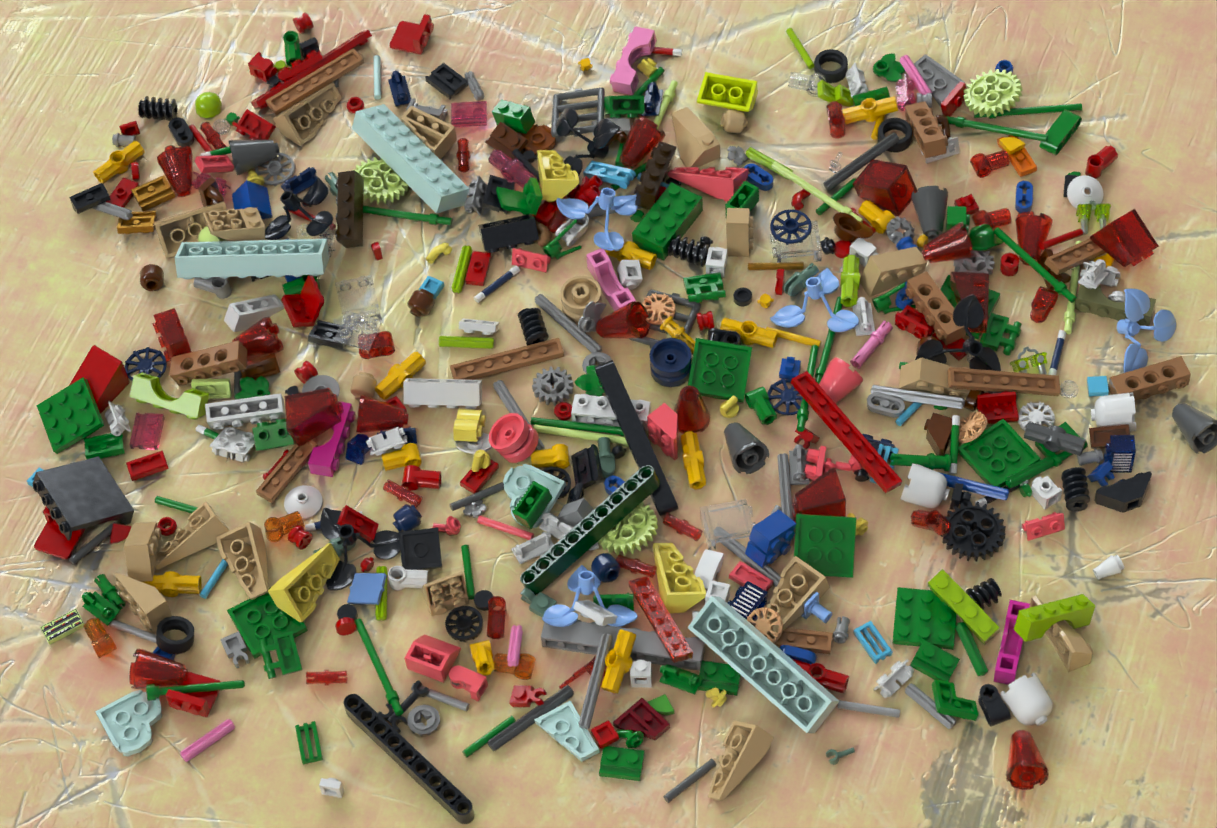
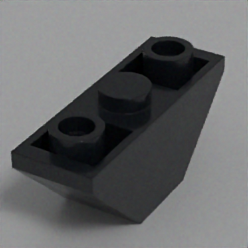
[1094,471,1152,513]

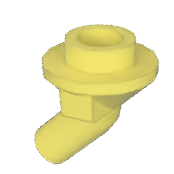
[247,170,264,186]
[847,513,868,536]

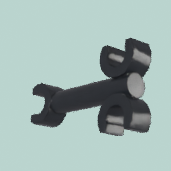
[378,680,430,733]

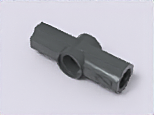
[1024,422,1086,456]

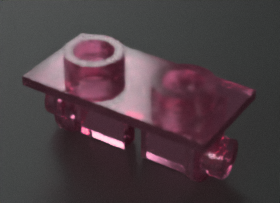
[896,74,916,111]
[192,172,231,197]

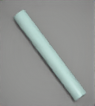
[373,55,381,100]

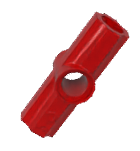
[791,658,849,694]

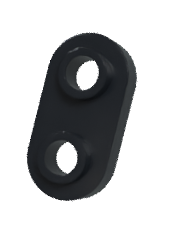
[168,117,194,148]

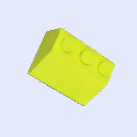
[697,72,758,112]

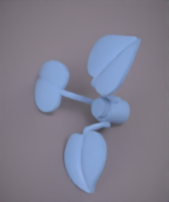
[556,188,637,251]
[770,268,859,332]
[1117,289,1176,373]
[542,565,638,627]

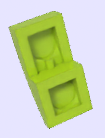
[817,80,853,107]

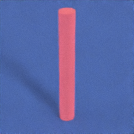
[477,516,534,540]

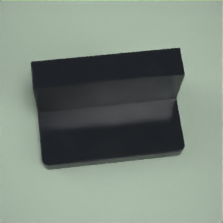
[69,183,111,214]

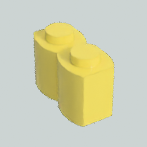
[453,409,486,442]

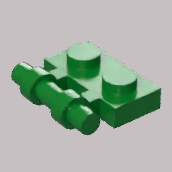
[683,272,726,303]
[980,313,1022,355]
[258,631,302,679]

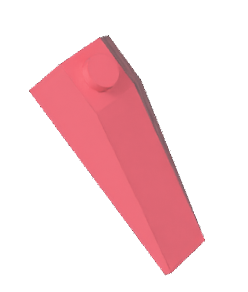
[667,167,749,202]

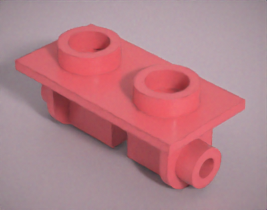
[512,248,551,273]
[1022,512,1065,541]

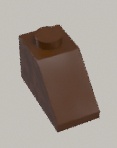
[924,413,952,456]

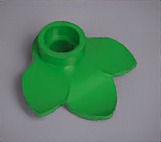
[873,53,905,82]
[575,365,605,396]
[235,376,270,400]

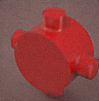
[360,557,374,572]

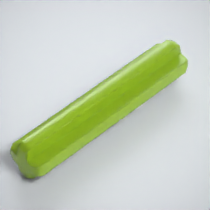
[746,147,793,179]
[451,245,472,293]
[439,336,494,349]
[375,566,388,621]

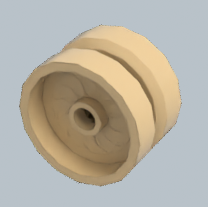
[560,276,602,324]

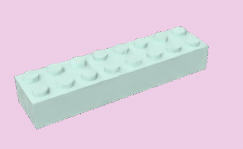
[352,104,469,214]
[175,239,329,279]
[687,596,839,733]

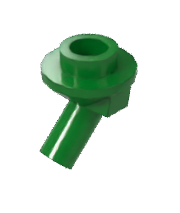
[616,730,644,748]

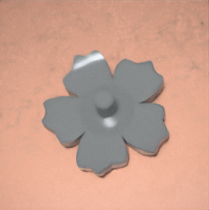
[727,146,747,166]
[463,500,487,518]

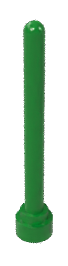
[146,680,245,701]

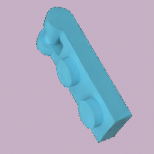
[583,161,636,189]

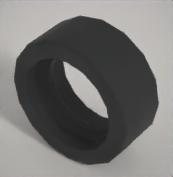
[814,49,848,83]
[878,118,912,152]
[156,616,195,654]

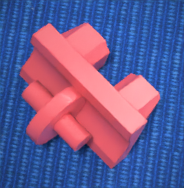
[804,446,836,486]

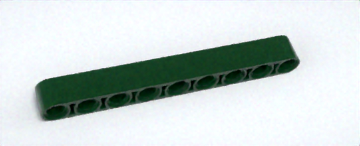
[520,465,660,595]

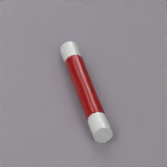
[652,47,682,56]

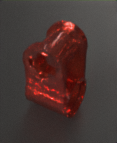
[1030,286,1059,323]
[358,331,395,359]

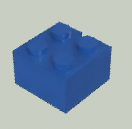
[745,510,796,568]

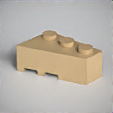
[401,106,457,160]
[726,208,754,257]
[860,247,927,297]
[899,358,969,397]
[124,522,161,582]

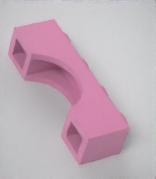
[610,26,657,95]
[586,248,637,321]

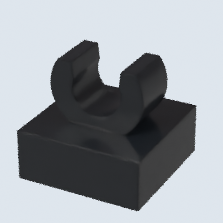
[299,37,320,59]
[949,483,971,510]

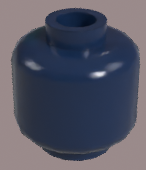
[393,504,422,532]
[591,553,620,583]

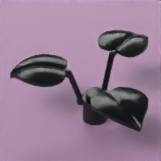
[556,108,621,176]
[265,177,333,240]
[915,295,1001,371]
[320,508,400,590]

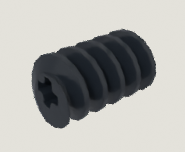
[138,96,178,121]
[668,235,708,267]
[518,308,549,346]
[1061,467,1090,512]
[966,578,1002,610]

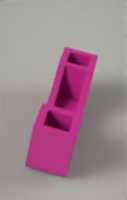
[308,400,356,477]
[993,600,1030,685]

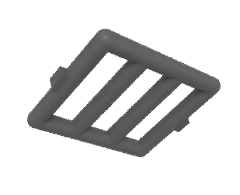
[551,87,605,138]
[629,290,701,348]

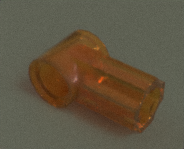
[264,511,304,542]
[84,618,117,658]
[493,653,536,680]

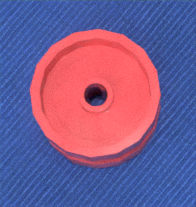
[488,413,539,463]

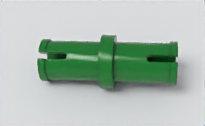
[94,574,126,610]

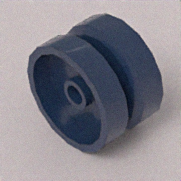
[649,338,692,387]

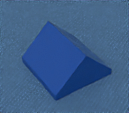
[232,180,273,220]

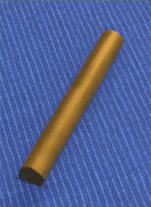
[748,262,804,270]

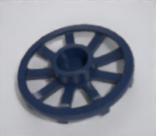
[770,209,812,245]
[125,347,167,381]
[767,378,802,415]

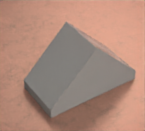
[557,498,594,527]

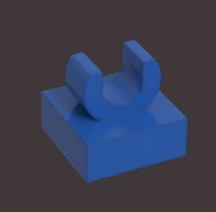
[779,357,801,379]
[1087,461,1115,486]

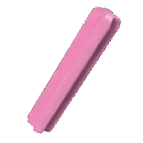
[900,55,932,95]
[507,625,523,667]
[180,719,235,762]

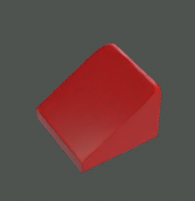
[119,121,140,136]

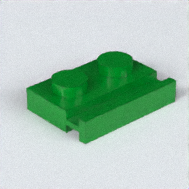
[84,433,125,459]
[910,640,960,682]
[698,660,741,696]
[599,746,645,781]

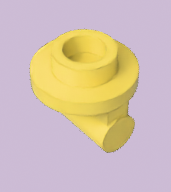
[637,57,658,78]
[720,395,739,418]
[471,449,490,472]
[706,688,727,707]

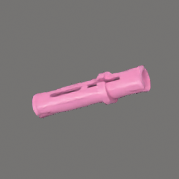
[850,321,893,369]

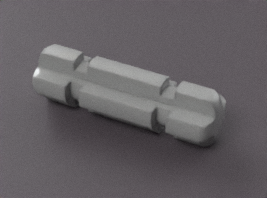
[464,71,484,101]

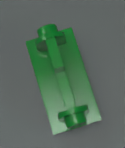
[852,86,890,106]
[82,591,120,626]
[593,593,634,611]
[659,664,704,695]

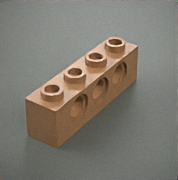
[905,101,948,158]
[905,271,966,345]
[170,340,247,385]
[1108,356,1191,401]

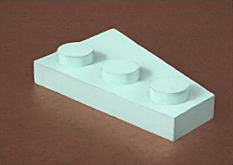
[534,700,600,762]

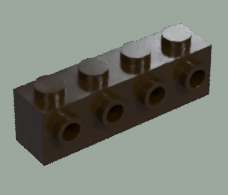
[634,141,677,210]
[335,170,364,248]

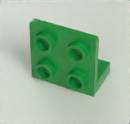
[496,177,543,215]

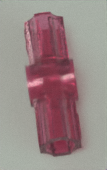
[488,149,537,188]

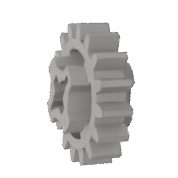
[953,247,995,283]
[532,366,574,406]

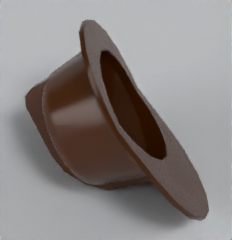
[833,212,873,242]

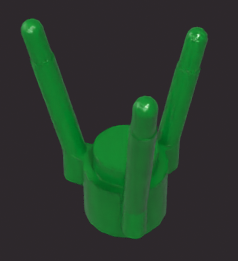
[543,219,581,260]
[872,282,916,315]

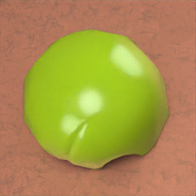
[195,92,222,118]

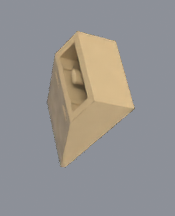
[203,207,265,241]
[422,571,469,617]
[114,572,172,633]

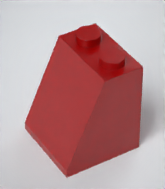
[69,345,130,414]

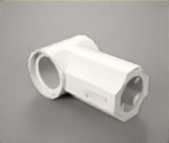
[388,566,428,591]

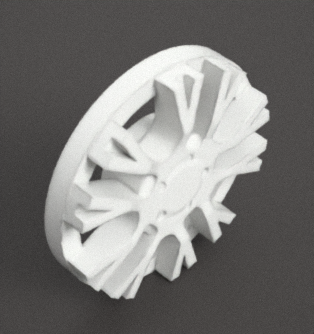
[1018,401,1055,431]

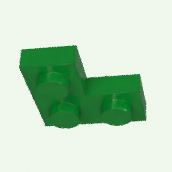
[932,679,978,721]

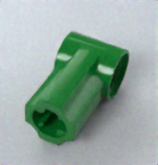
[283,31,301,66]
[282,275,320,295]
[745,386,777,425]

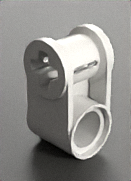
[555,214,589,247]

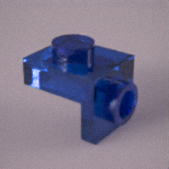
[345,434,372,465]

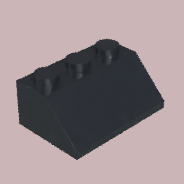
[478,214,539,253]

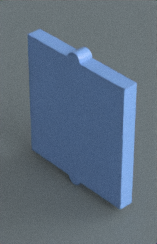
[347,573,387,605]

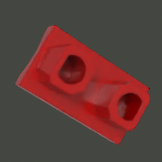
[575,175,603,207]

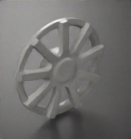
[255,153,295,186]

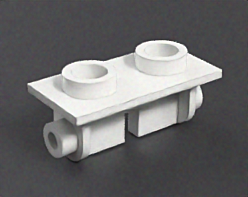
[846,62,869,98]
[921,137,960,164]
[1078,259,1109,289]
[1080,261,1121,287]
[852,297,875,336]
[105,401,131,436]
[366,427,407,456]
[539,512,574,540]
[511,532,554,564]
[874,659,914,698]

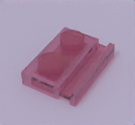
[451,101,487,127]
[129,413,165,450]

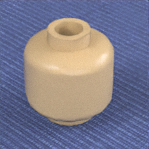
[721,109,748,134]
[351,372,377,402]

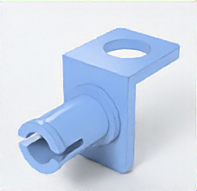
[801,592,832,623]

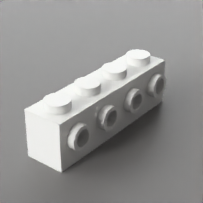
[403,378,482,409]
[205,393,286,430]
[571,394,651,431]

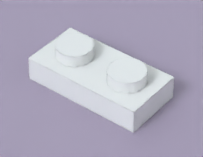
[459,318,499,335]
[573,600,617,626]

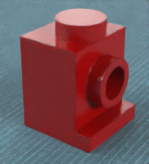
[248,52,277,82]

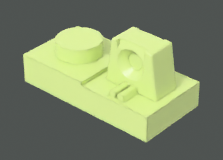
[191,378,232,399]

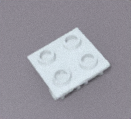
[210,427,255,463]

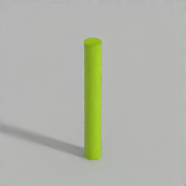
[786,28,814,69]

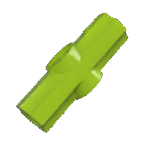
[840,255,860,307]

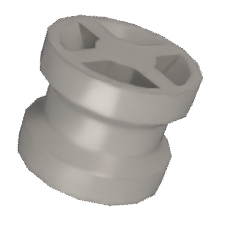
[916,93,932,108]

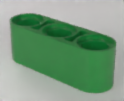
[1039,109,1082,155]

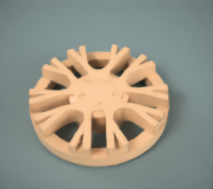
[641,293,676,325]
[959,411,987,443]
[747,607,783,643]

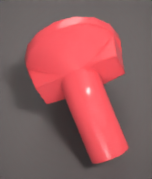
[835,455,862,472]
[433,516,461,535]

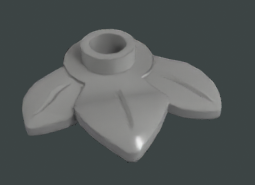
[578,301,606,332]

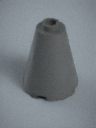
[229,140,280,175]
[911,186,948,239]
[1172,403,1217,454]
[724,422,769,474]

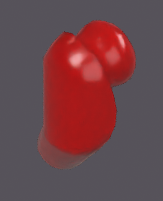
[791,189,811,211]

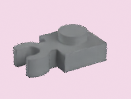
[220,631,249,668]

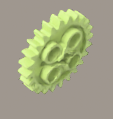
[963,69,1023,117]
[353,157,409,204]
[598,502,658,555]

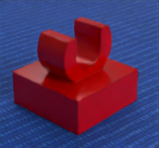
[954,194,979,215]
[794,428,820,449]
[591,720,619,749]

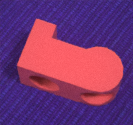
[449,665,488,701]

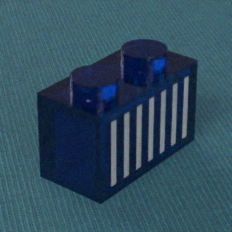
[1103,435,1136,473]
[727,581,768,620]

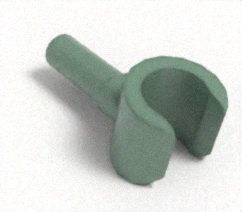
[826,748,855,765]

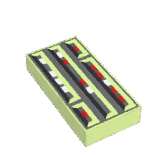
[40,608,85,645]

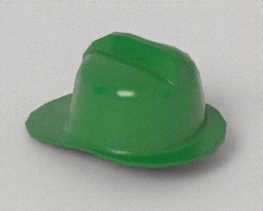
[964,224,1004,251]

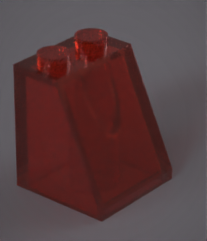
[853,159,918,217]
[1089,209,1159,267]
[285,388,344,446]
[792,468,846,523]

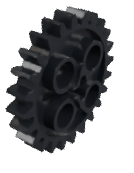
[941,501,1006,562]

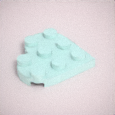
[503,464,566,528]
[95,690,162,756]

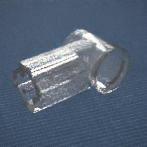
[788,72,826,97]

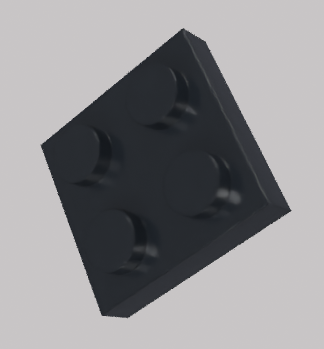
[399,528,442,570]

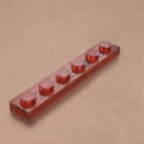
[629,576,693,663]

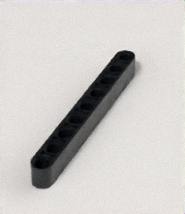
[594,360,678,517]
[343,694,474,824]

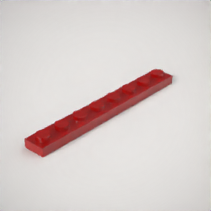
[251,30,372,109]
[791,371,902,493]

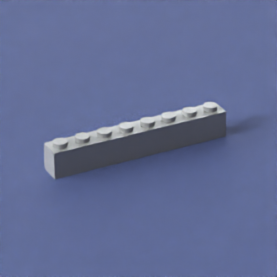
[541,619,705,671]

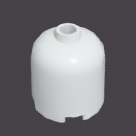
[1091,392,1136,432]
[901,464,950,509]
[1001,673,1053,726]

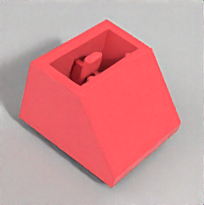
[647,403,679,460]
[405,634,461,683]

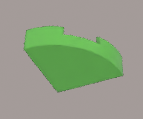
[647,694,674,716]

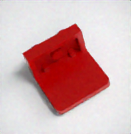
[389,14,434,55]
[281,275,324,327]
[34,507,86,560]
[166,672,221,718]

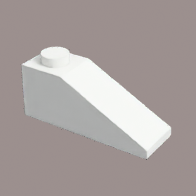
[224,294,284,332]

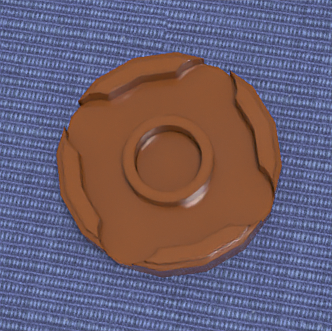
[521,124,556,156]

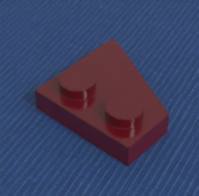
[613,698,670,740]

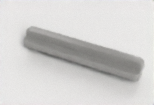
[92,202,133,220]
[905,683,956,729]

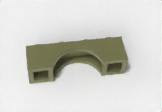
[1075,284,1156,326]

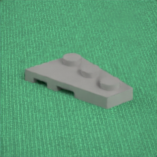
[914,54,965,107]

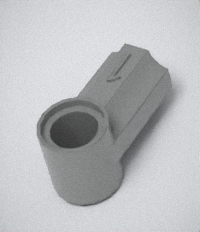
[194,277,232,299]

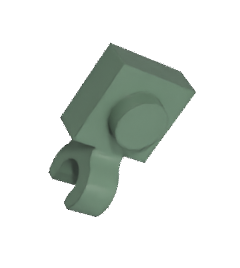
[520,587,557,617]

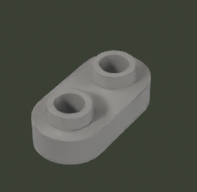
[867,393,905,418]

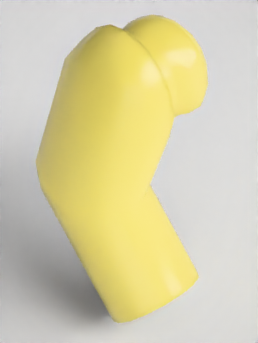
[426,242,452,264]

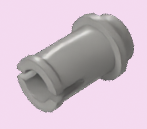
[112,133,136,147]
[1077,448,1103,466]
[833,616,850,644]

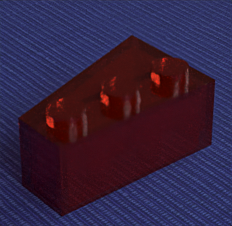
[950,272,989,333]
[152,308,191,362]

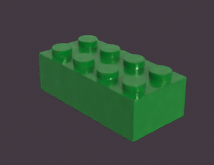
[632,182,703,261]

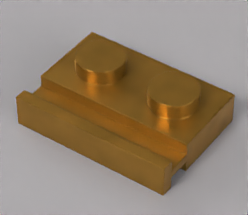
[131,175,175,211]
[117,211,157,234]

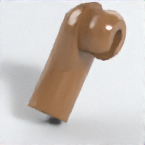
[536,223,552,248]

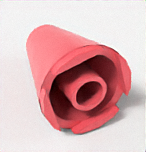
[819,357,863,404]

